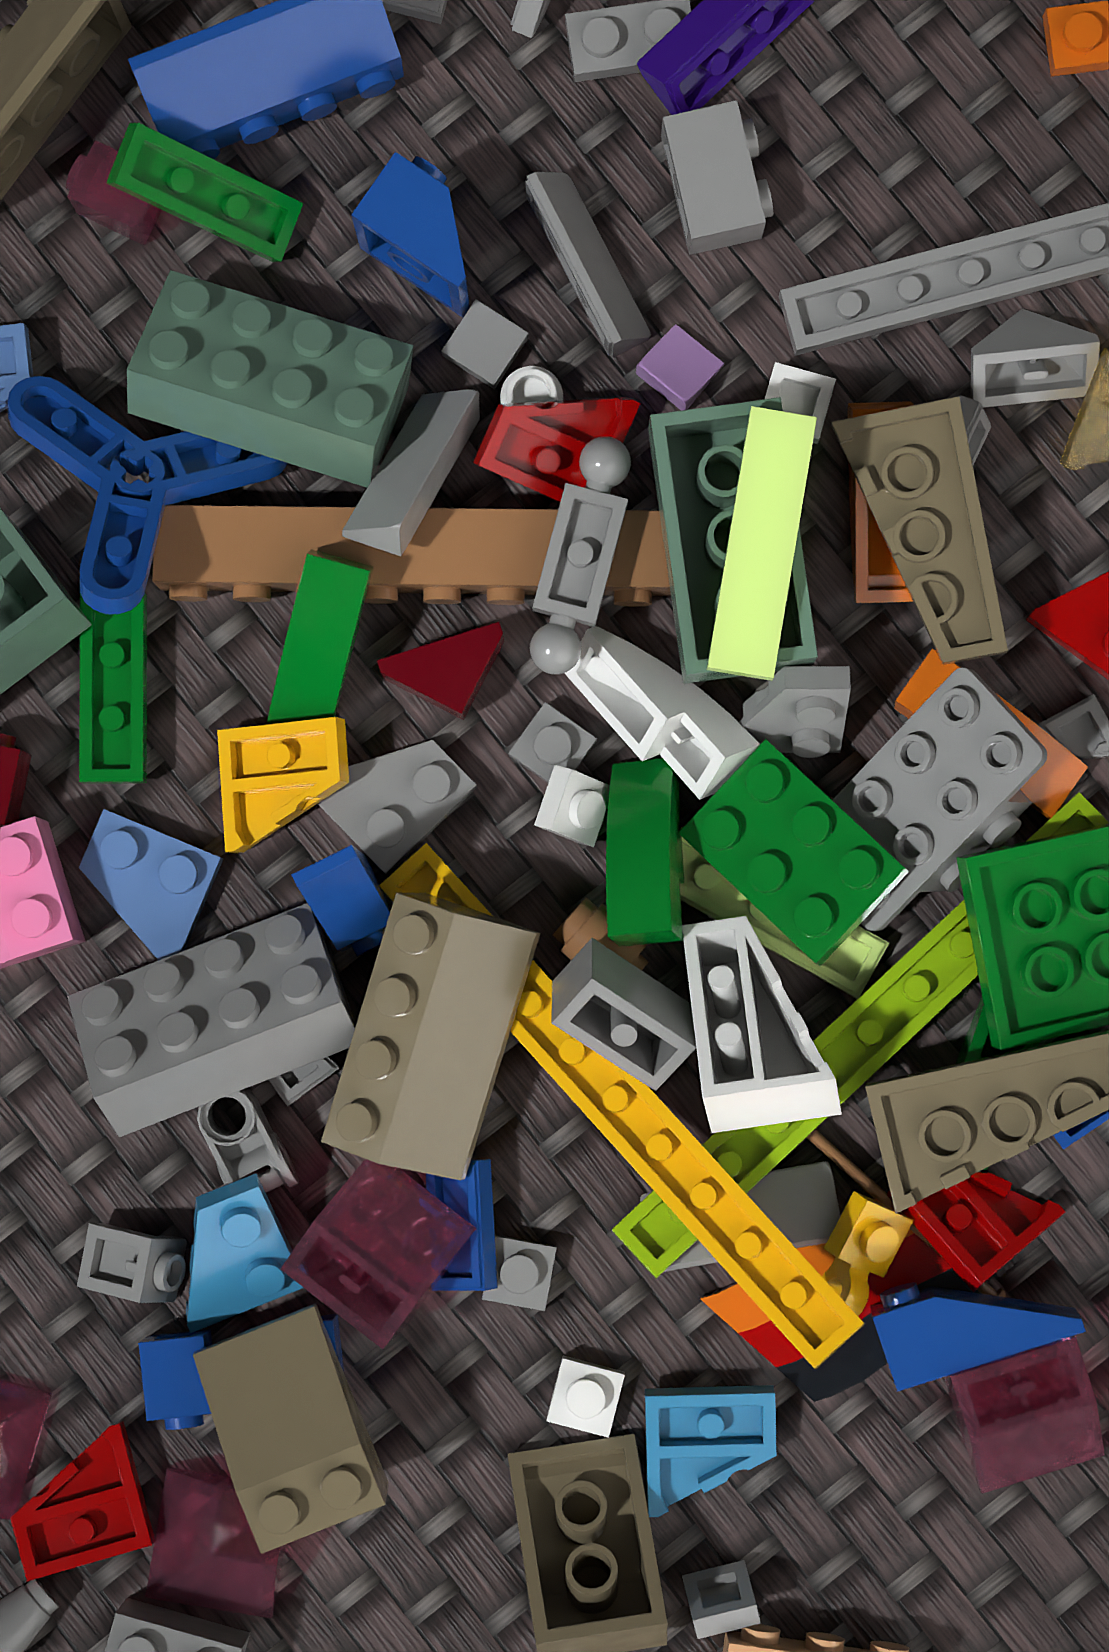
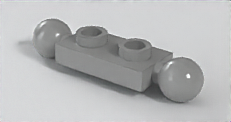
[530,436,631,674]

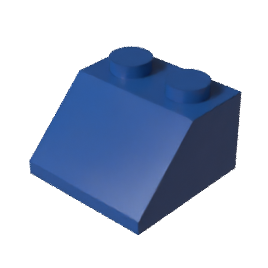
[351,152,470,318]

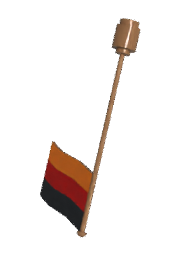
[552,897,1006,1402]

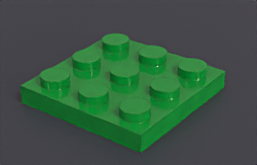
[956,824,1109,1050]

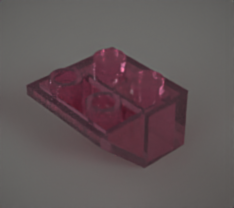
[280,1159,477,1349]
[944,1336,1105,1494]

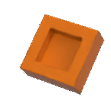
[1042,0,1109,77]

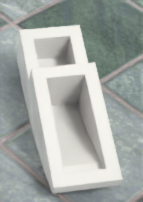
[565,626,760,800]

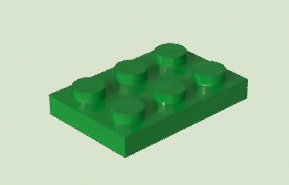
[678,739,909,966]

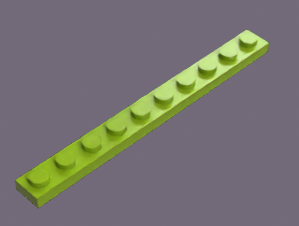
[612,792,1109,1279]

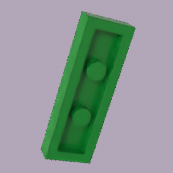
[106,122,303,262]
[79,593,147,784]

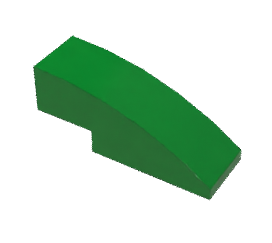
[266,549,374,725]
[606,758,684,947]

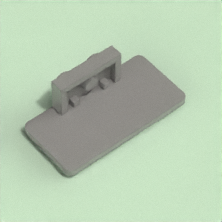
[833,668,1047,931]

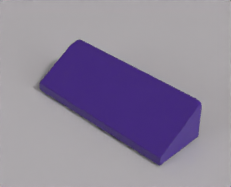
[637,0,814,115]

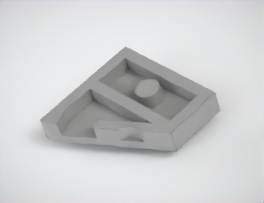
[739,666,851,758]
[318,740,477,875]

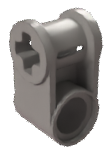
[197,1088,299,1193]

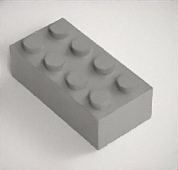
[67,903,356,1137]

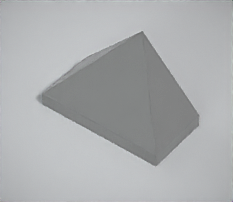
[970,308,1100,408]

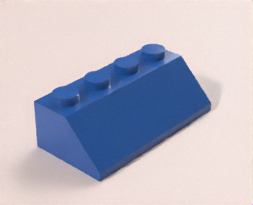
[128,0,404,159]

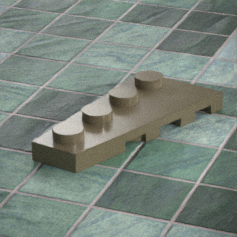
[831,396,1008,665]
[865,1030,1109,1214]

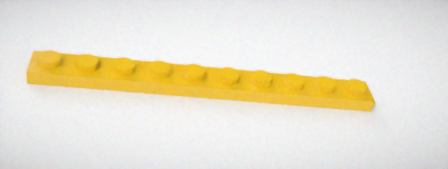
[379,843,865,1369]

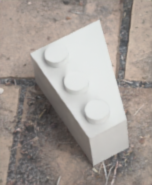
[682,916,842,1133]

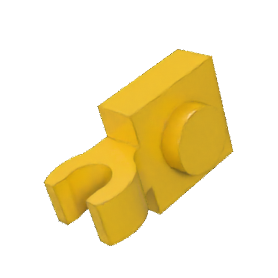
[822,1191,913,1316]

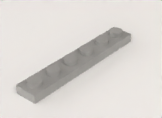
[778,203,1109,356]

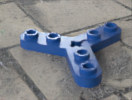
[8,376,287,614]

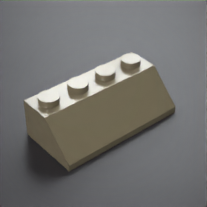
[0,0,132,201]
[321,893,541,1180]

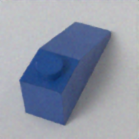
[291,845,391,957]
[870,1282,1086,1392]

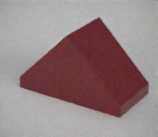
[377,622,504,720]

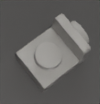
[77,1223,187,1303]

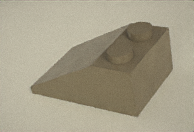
[193,1303,389,1554]
[508,1434,668,1652]

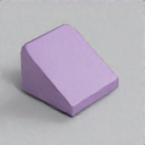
[636,324,724,411]

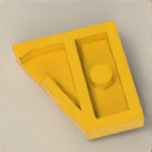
[217,717,349,853]

